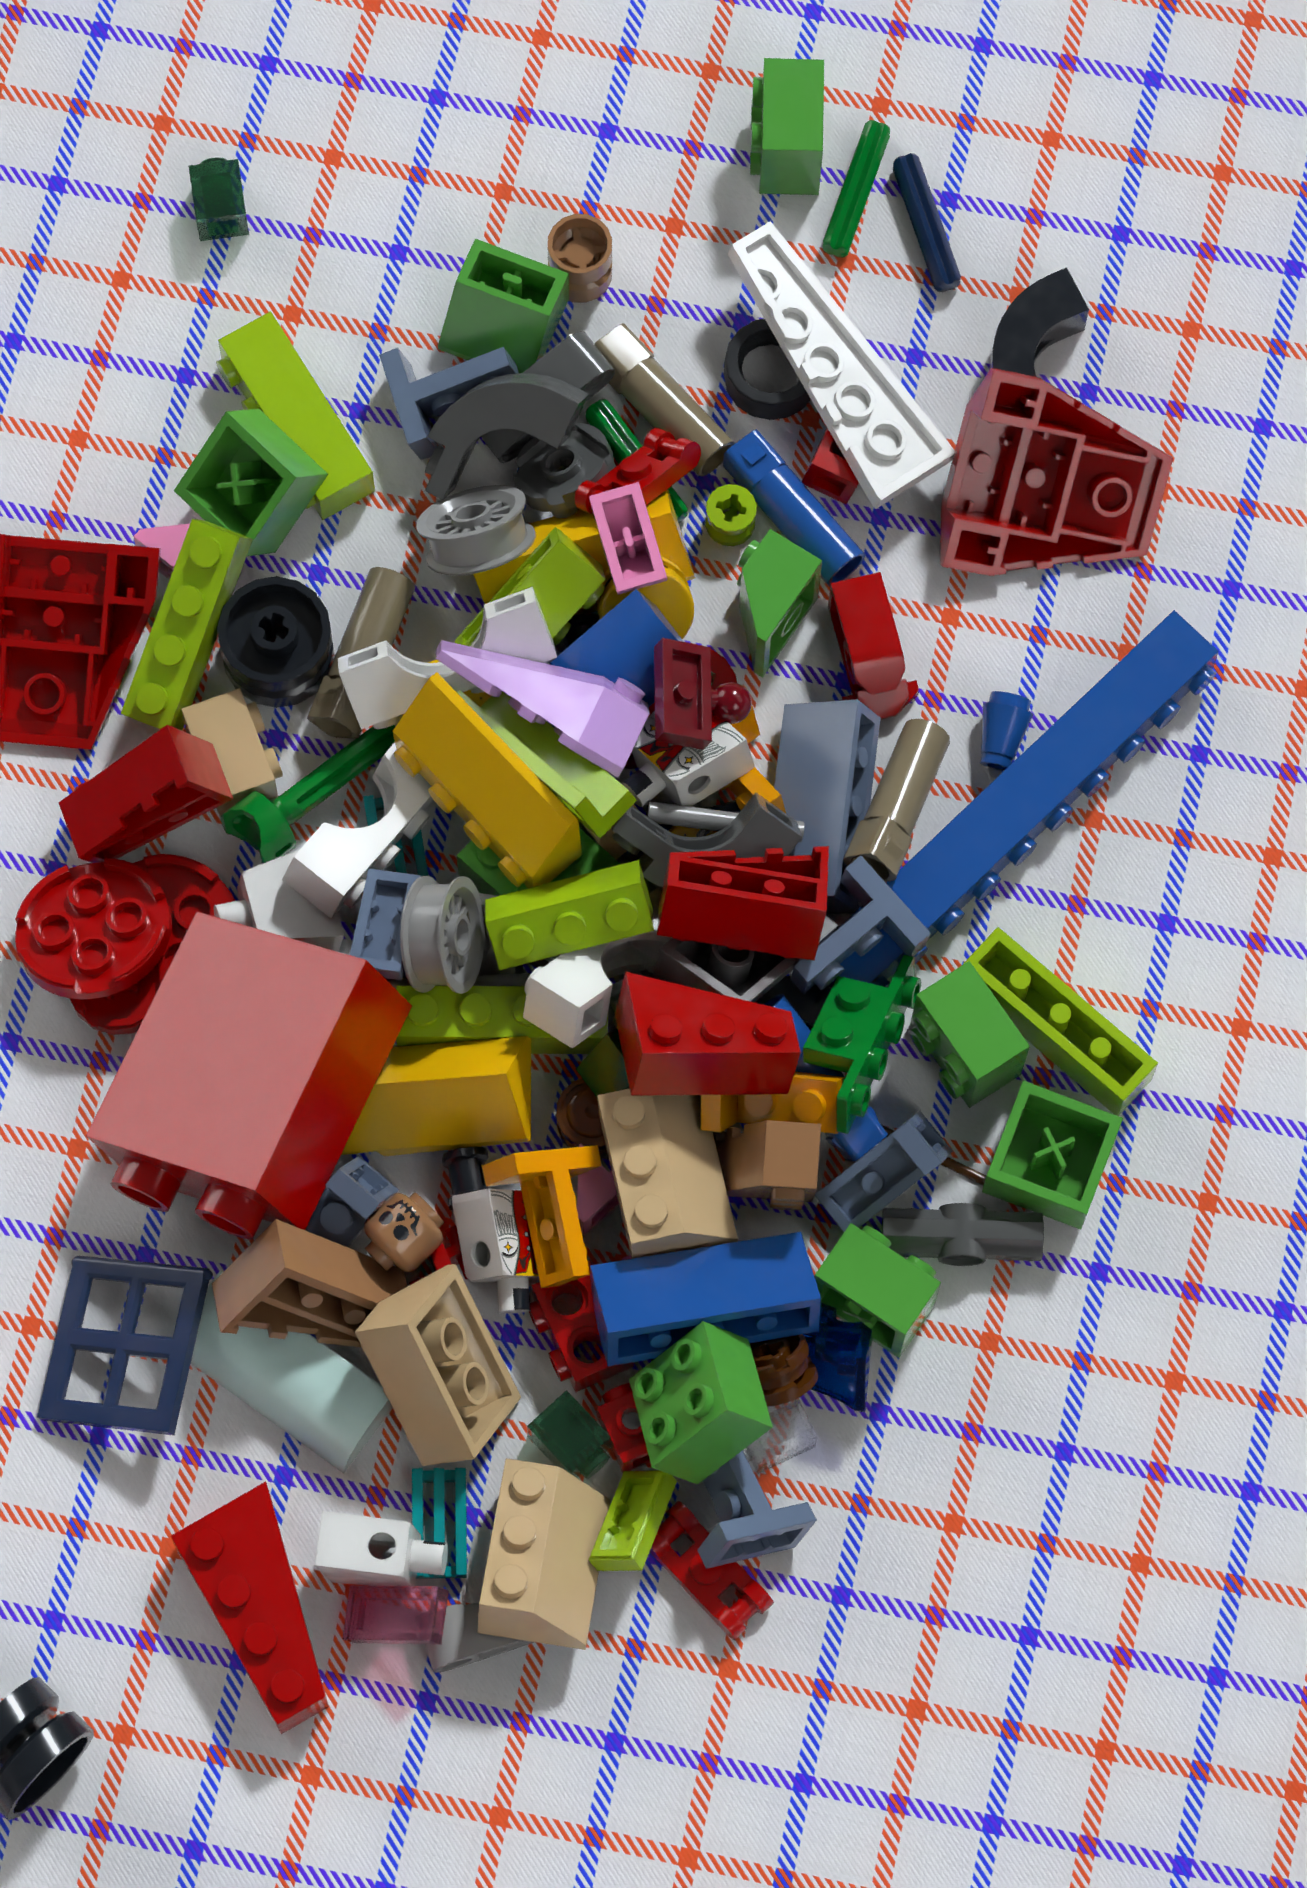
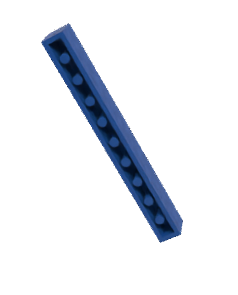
[829,610,1219,988]

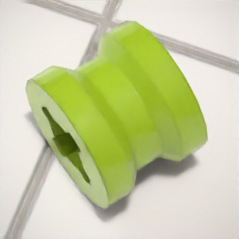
[705,484,757,546]

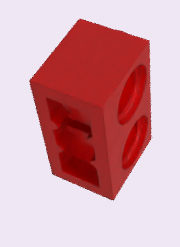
[528,1260,634,1393]

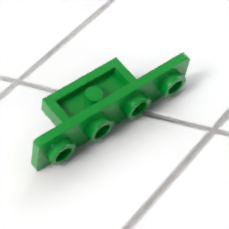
[803,955,921,1134]

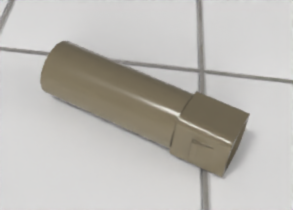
[595,323,735,477]
[307,567,415,738]
[843,719,950,882]

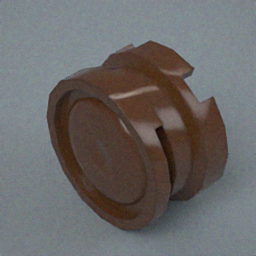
[556,1078,608,1157]
[750,1334,819,1407]

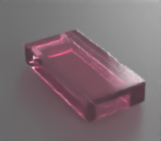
[342,1586,449,1645]

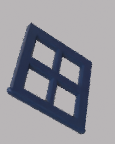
[37,1255,213,1435]

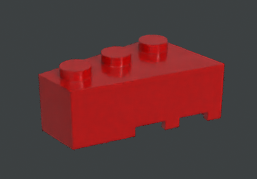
[58,725,234,863]
[657,846,829,961]
[615,972,801,1096]

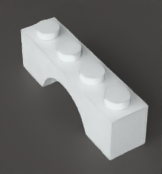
[337,587,557,729]
[282,743,434,918]
[523,886,672,1048]

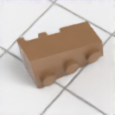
[712,1120,821,1210]
[212,1219,407,1347]

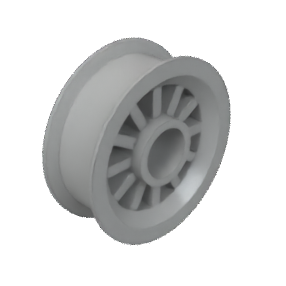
[416,485,536,575]
[400,876,485,994]

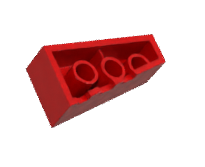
[171,1481,329,1734]

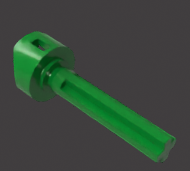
[221,725,395,864]

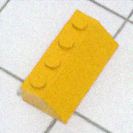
[393,672,582,888]

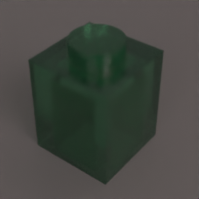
[188,157,249,241]
[527,1390,611,1479]

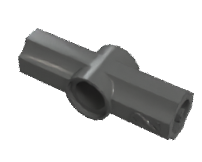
[881,1203,1044,1266]

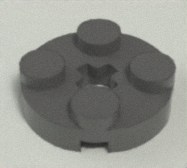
[513,423,616,518]

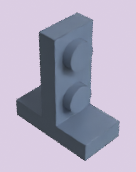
[379,347,519,460]
[790,855,931,994]
[350,868,421,980]
[815,1111,953,1232]
[305,1156,399,1247]
[697,1450,817,1569]

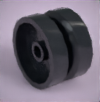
[217,576,335,708]
[0,1677,94,1820]

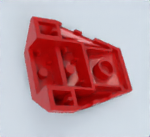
[940,368,1173,576]
[0,534,161,750]

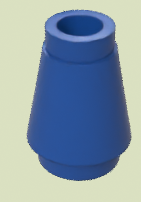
[980,691,1033,771]

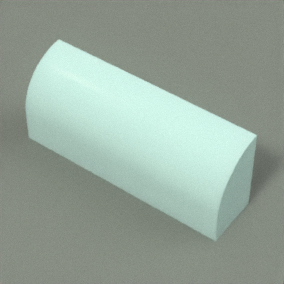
[191,1271,393,1473]

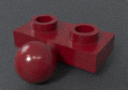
[654,638,752,750]

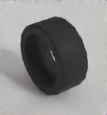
[724,319,811,420]

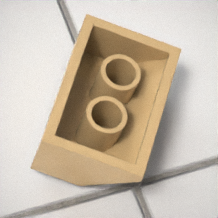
[597,1089,738,1259]
[355,1264,521,1466]
[477,1458,611,1650]

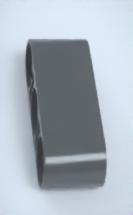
[481,331,615,463]

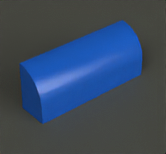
[547,589,684,727]
[590,1232,821,1366]

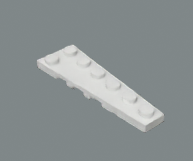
[728,221,956,509]

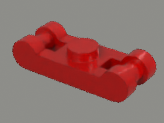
[575,428,701,514]
[650,1501,774,1640]

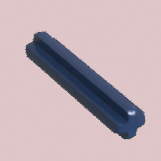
[893,153,961,292]

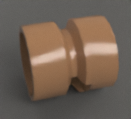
[547,214,612,303]

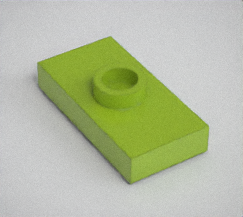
[589,1470,677,1571]

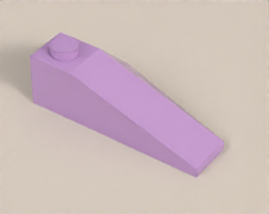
[436,640,649,778]

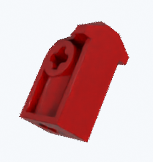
[828,572,919,720]

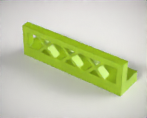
[457,690,637,838]

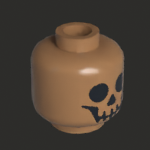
[364,1192,444,1272]

